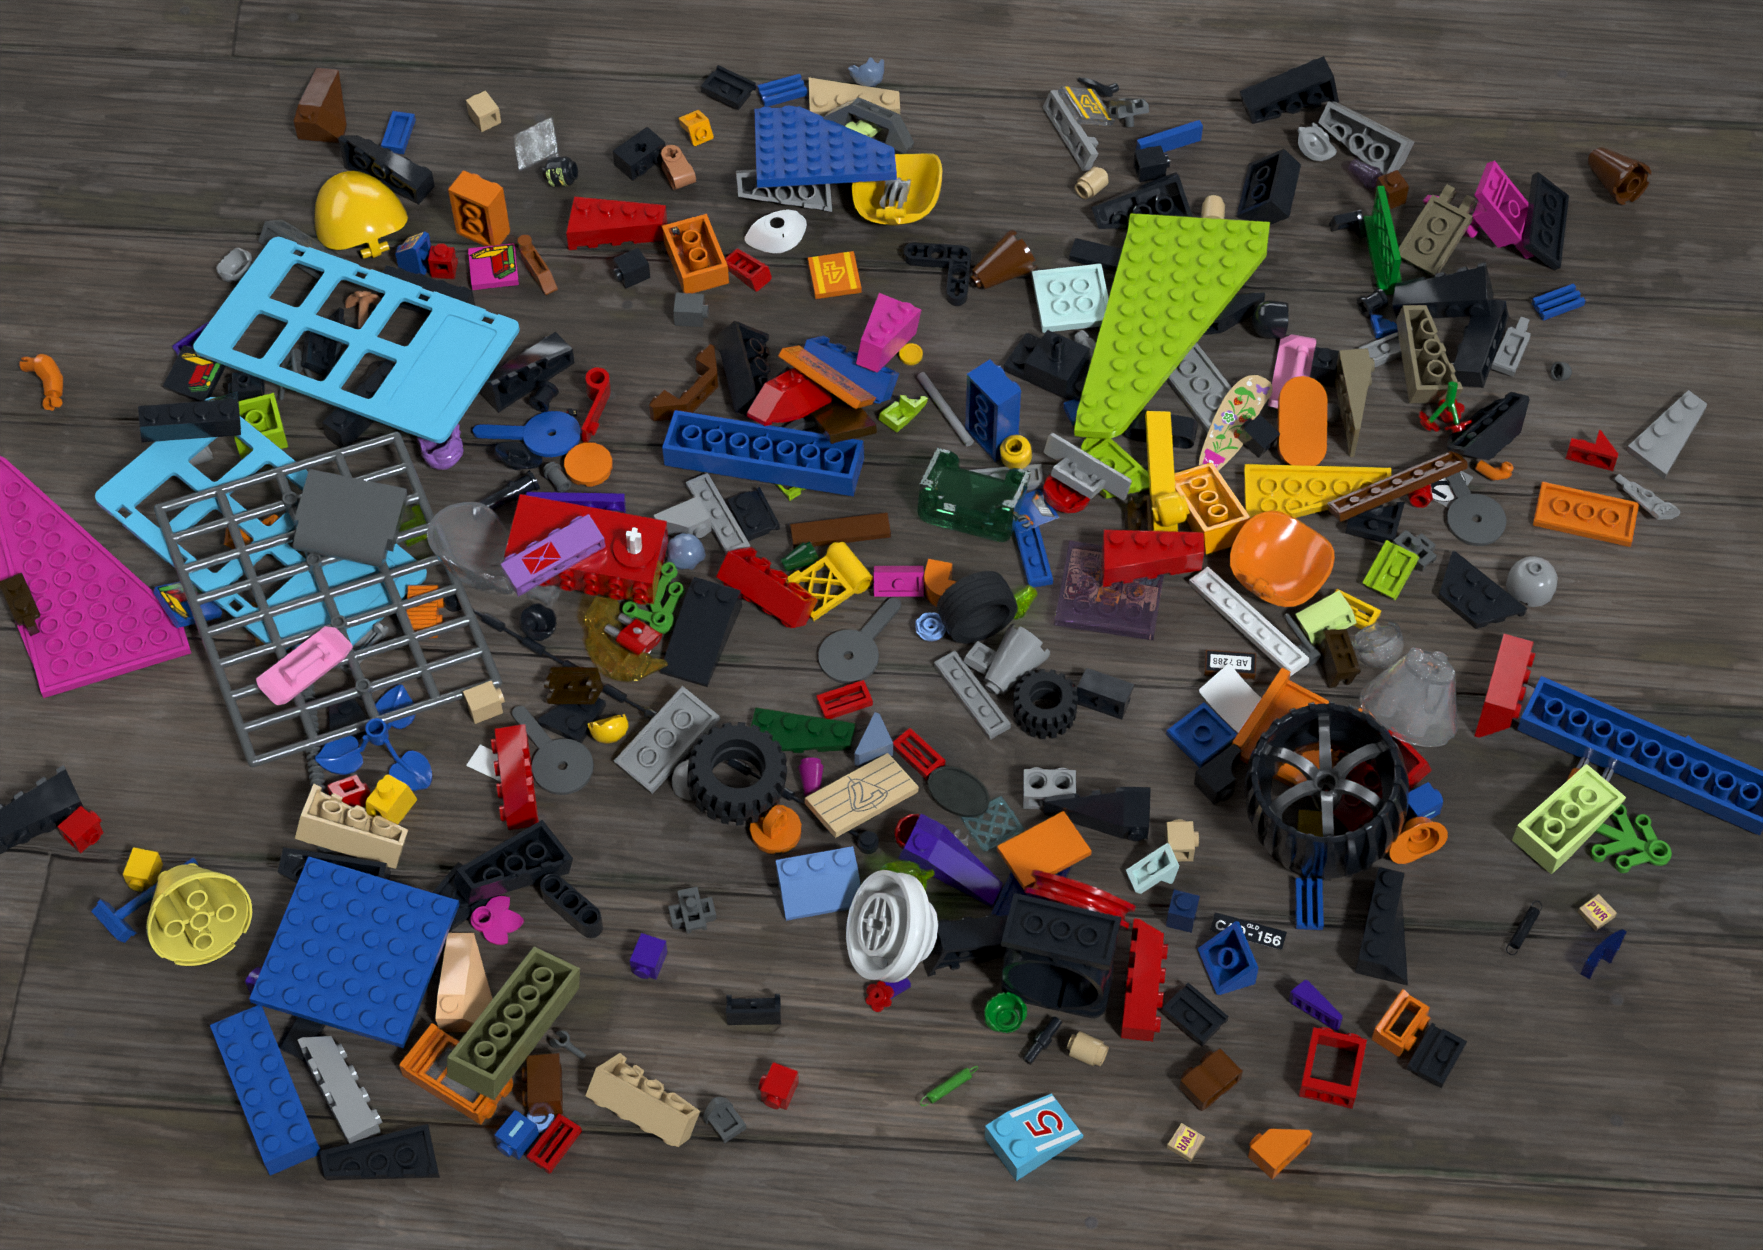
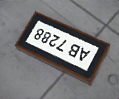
[1204,650,1256,679]

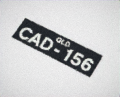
[1210,912,1287,950]

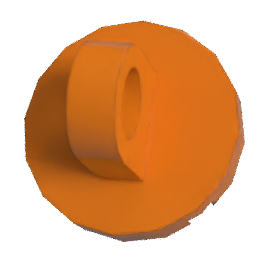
[750,805,802,854]

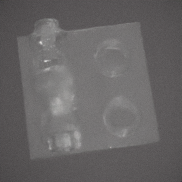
[513,117,560,171]

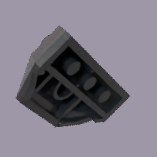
[1447,392,1530,461]

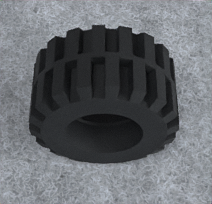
[1013,669,1078,739]

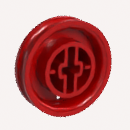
[1024,870,1136,930]

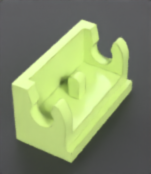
[1295,590,1357,646]

